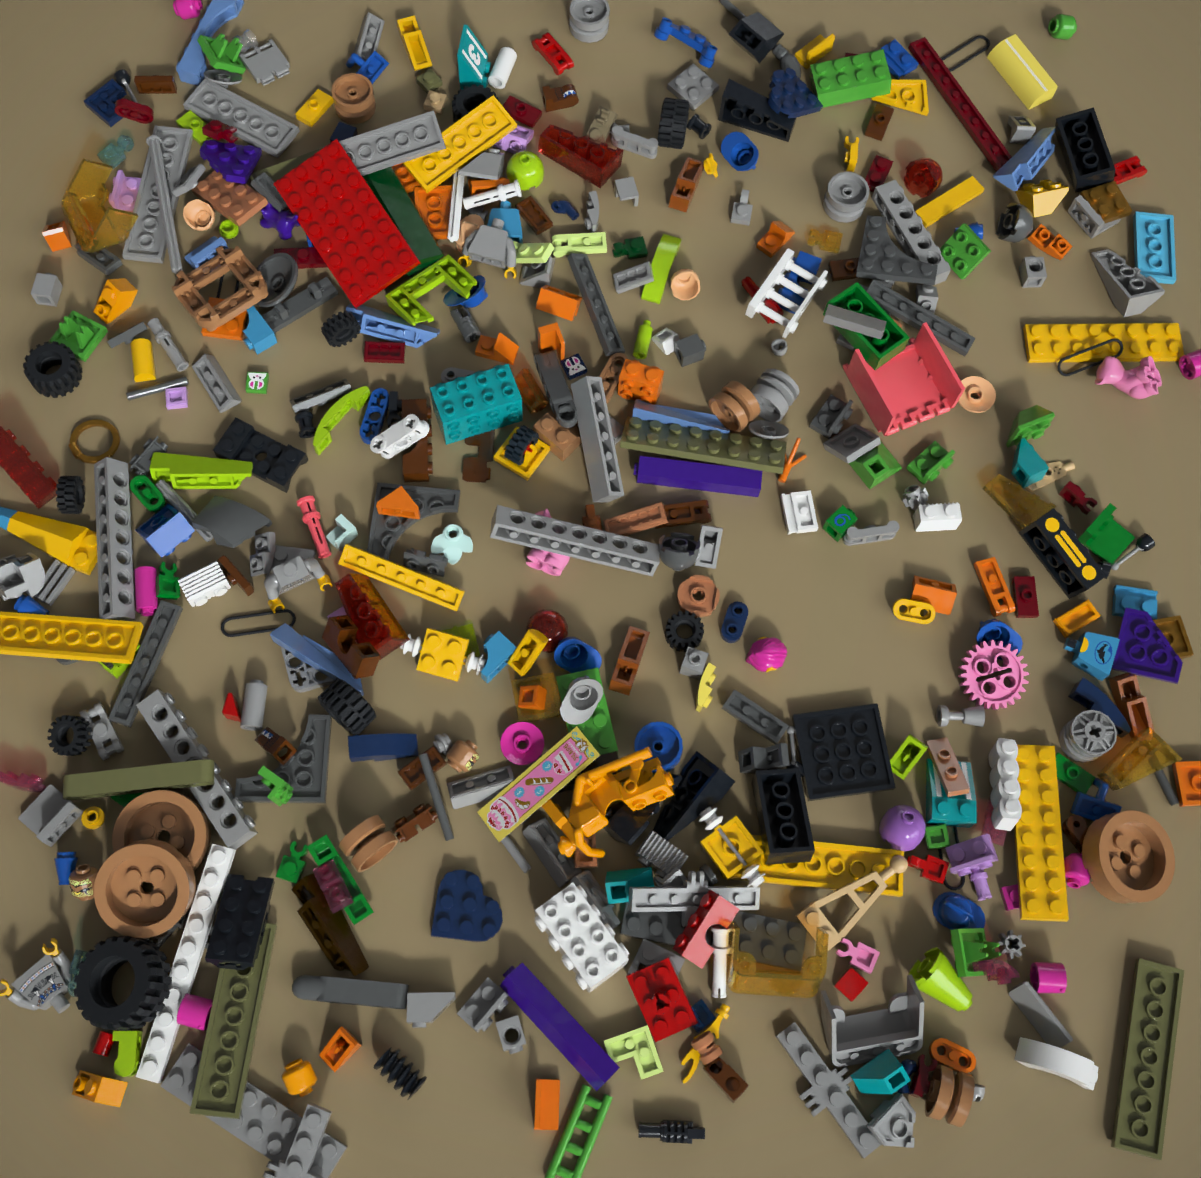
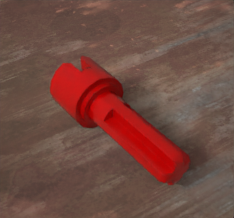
[741,276,784,324]

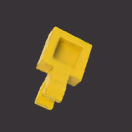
[844,136,859,172]

